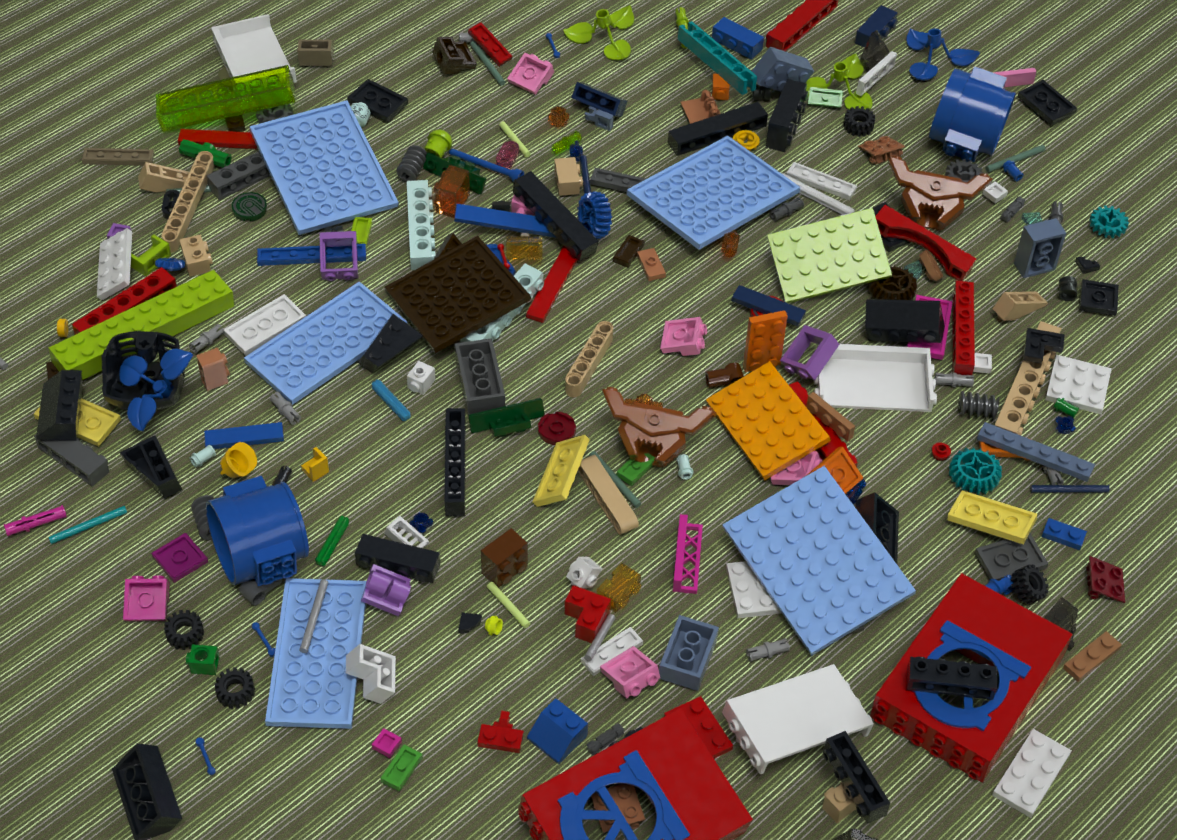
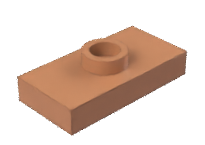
[637,248,666,281]

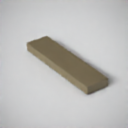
[82,148,154,166]

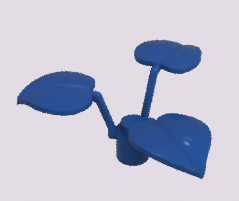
[907,28,980,80]
[119,349,193,432]

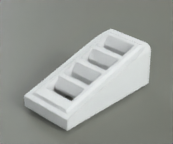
[384,516,429,548]

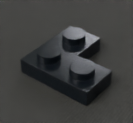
[1023,328,1065,364]

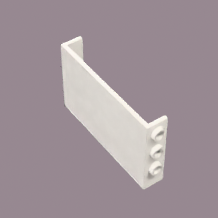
[211,14,297,96]
[814,344,937,412]
[722,664,874,774]

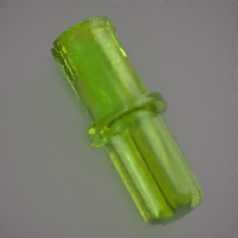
[551,131,582,154]

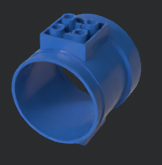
[929,66,1016,162]
[206,475,309,586]

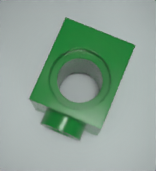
[186,644,220,675]

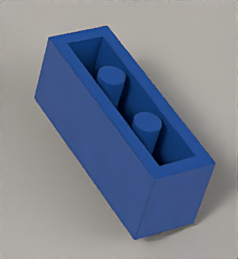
[712,17,764,60]

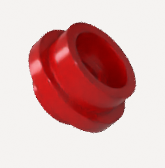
[932,442,951,461]

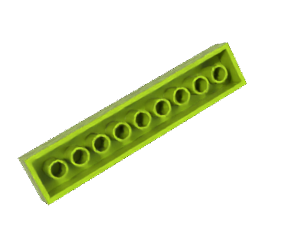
[48,269,234,380]

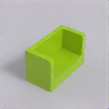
[130,234,171,277]

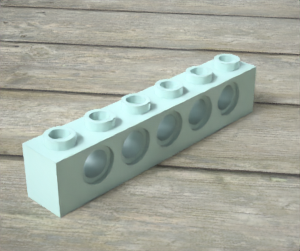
[407,180,435,270]
[460,263,544,343]

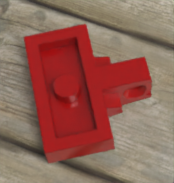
[477,710,524,753]

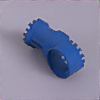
[984,574,1015,595]

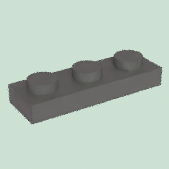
[590,168,645,192]

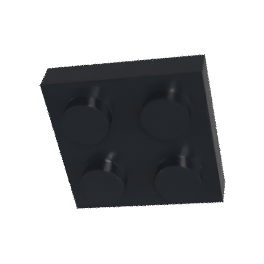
[1079,279,1119,316]

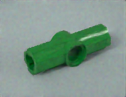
[179,139,232,168]

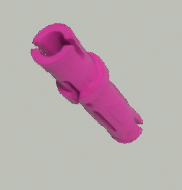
[3,505,67,536]

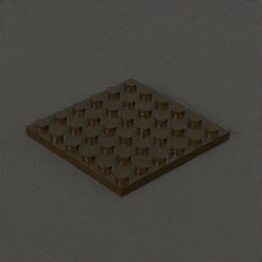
[384,236,531,354]

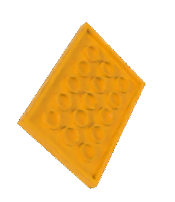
[706,361,831,481]

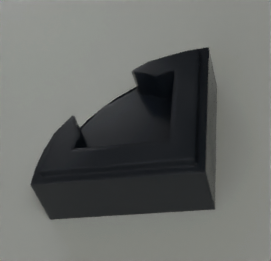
[1075,257,1100,274]
[458,612,482,634]

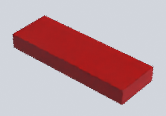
[468,22,512,67]

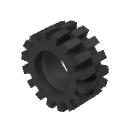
[843,106,875,137]
[1011,564,1049,604]
[164,610,204,650]
[215,667,255,709]

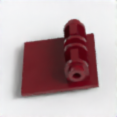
[1086,556,1125,603]

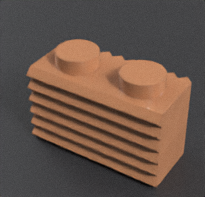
[196,348,230,391]

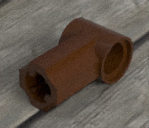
[705,363,744,388]

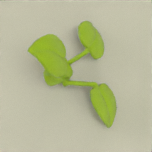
[563,5,634,60]
[806,53,873,110]

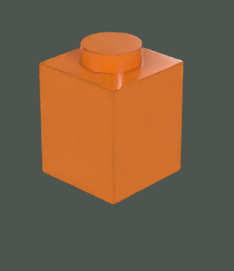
[712,74,730,100]

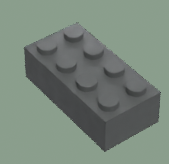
[455,338,505,415]

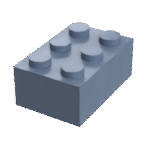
[752,47,814,92]
[1014,218,1066,278]
[659,615,719,691]

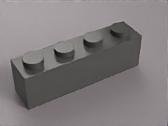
[34,435,109,487]

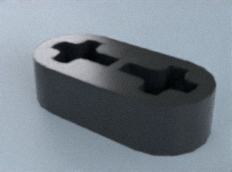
[162,190,180,219]

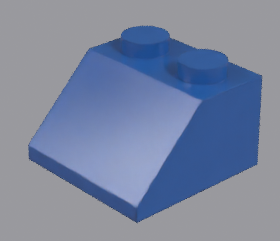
[527,698,588,764]

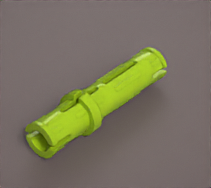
[675,7,689,49]

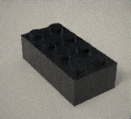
[765,79,808,152]

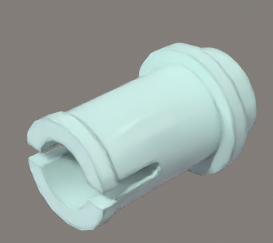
[190,445,216,467]
[676,454,693,480]

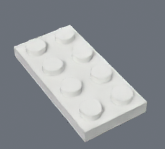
[97,228,132,300]
[224,294,306,356]
[992,729,1072,818]

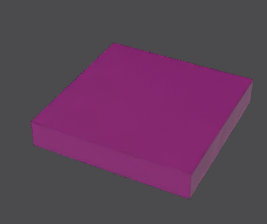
[151,532,208,583]

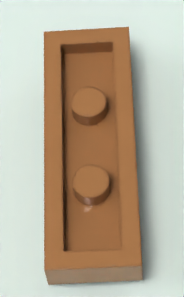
[806,392,855,442]
[1063,631,1122,682]

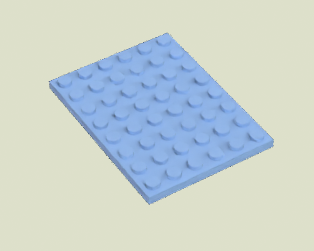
[250,100,398,235]
[627,136,800,250]
[723,466,916,656]

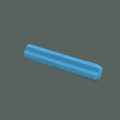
[372,380,411,421]

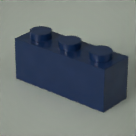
[855,5,898,51]
[571,82,628,117]

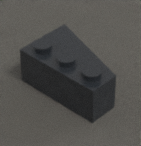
[357,314,423,373]
[119,435,183,499]

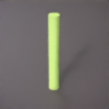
[499,121,531,157]
[487,582,531,629]

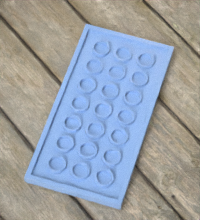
[244,282,407,405]
[265,578,367,729]

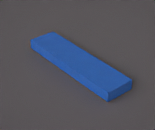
[204,422,284,449]

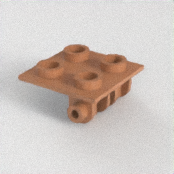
[680,90,721,124]
[858,136,905,164]
[591,783,645,833]

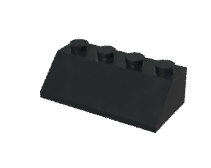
[865,299,945,343]
[36,370,83,441]
[855,492,899,564]
[112,743,182,840]

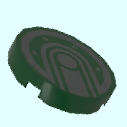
[231,192,267,221]

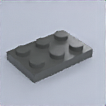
[975,533,1048,581]

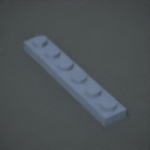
[977,422,1095,482]

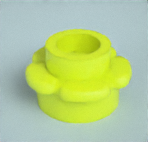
[485,616,503,636]

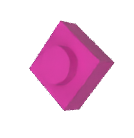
[371,728,402,758]

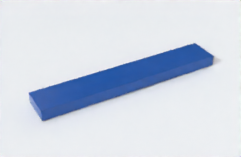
[454,204,557,238]
[257,244,366,266]

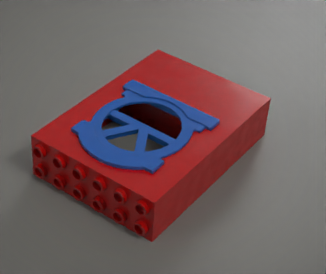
[870,573,1073,783]
[518,708,753,840]

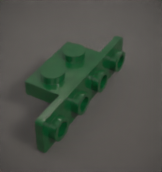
[423,153,486,194]
[468,398,545,437]

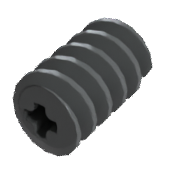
[396,145,427,183]
[958,391,999,419]
[191,495,214,540]

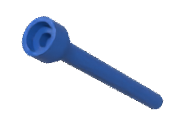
[449,149,524,182]

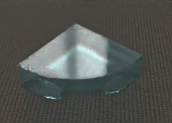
[1021,212,1043,225]
[904,260,922,281]

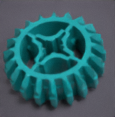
[949,447,1002,495]

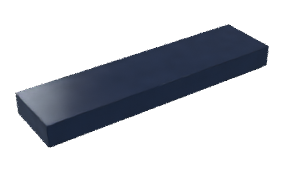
[731,285,806,327]

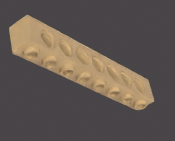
[995,321,1062,435]

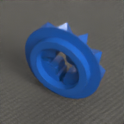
[155,257,185,271]

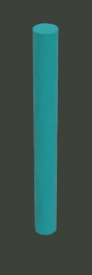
[48,506,127,544]

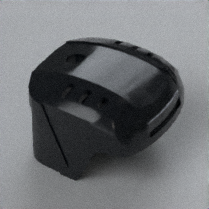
[102,331,185,411]

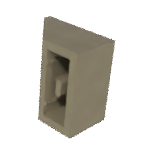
[297,39,334,66]

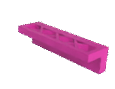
[673,514,703,594]

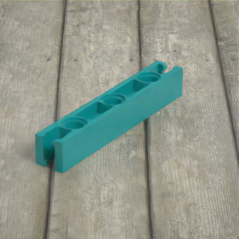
[678,21,757,95]

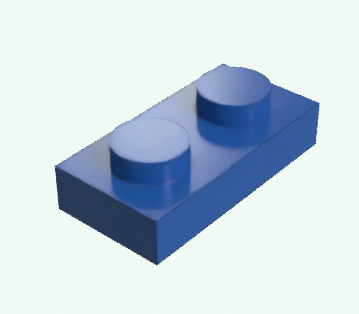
[1042,518,1087,550]

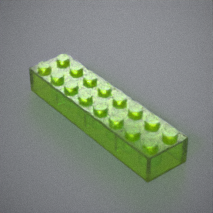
[156,65,296,132]

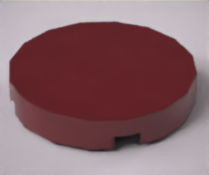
[538,412,576,445]

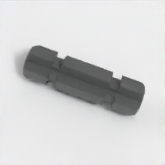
[1000,196,1025,222]
[586,723,624,755]

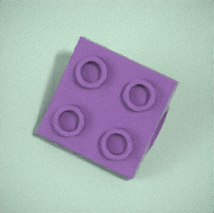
[361,564,411,616]

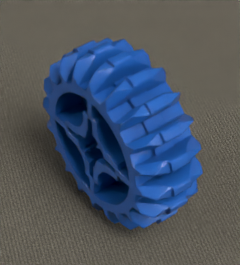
[577,191,612,239]

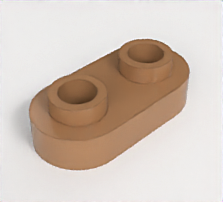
[919,250,943,281]

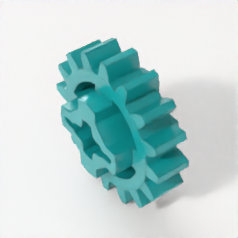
[1089,205,1129,238]

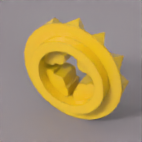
[733,130,760,151]

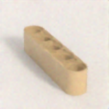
[565,321,613,398]
[578,455,639,535]

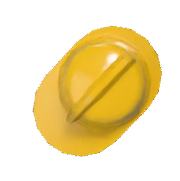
[220,442,257,478]

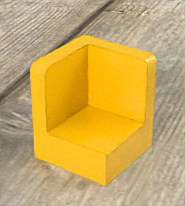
[301,447,329,482]

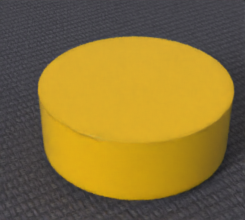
[57,319,68,337]

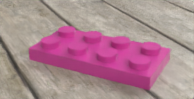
[907,295,953,360]

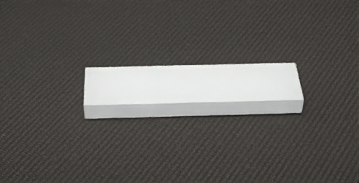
[856,51,897,96]
[786,162,857,200]

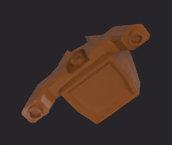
[887,156,993,230]
[602,387,716,468]

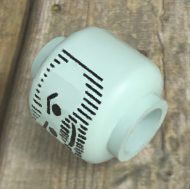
[350,102,371,127]

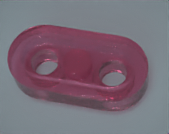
[496,141,519,169]

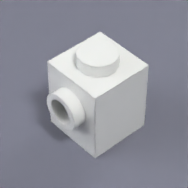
[407,361,435,395]

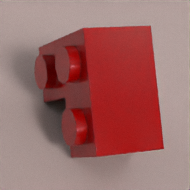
[565,585,611,643]

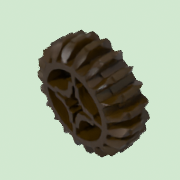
[868,264,917,300]

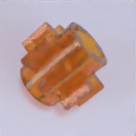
[548,106,569,128]

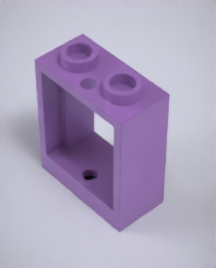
[320,231,358,281]
[780,325,840,380]

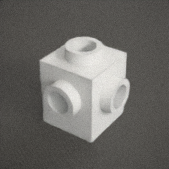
[566,557,603,589]

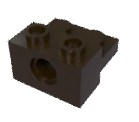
[432,37,477,74]

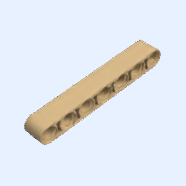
[161,151,214,253]

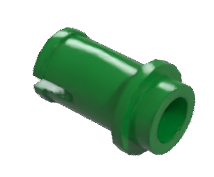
[1053,398,1079,418]

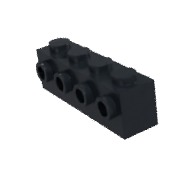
[355,534,441,583]
[907,656,997,700]
[823,731,890,824]

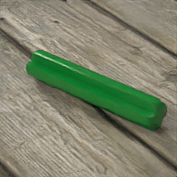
[315,516,349,566]

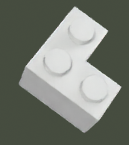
[346,644,396,704]

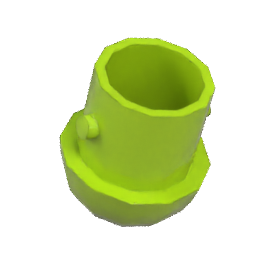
[424,129,452,158]

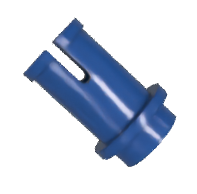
[1002,160,1024,182]

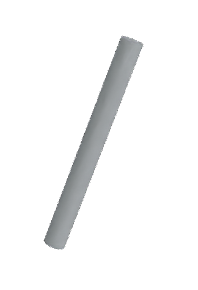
[299,579,328,653]

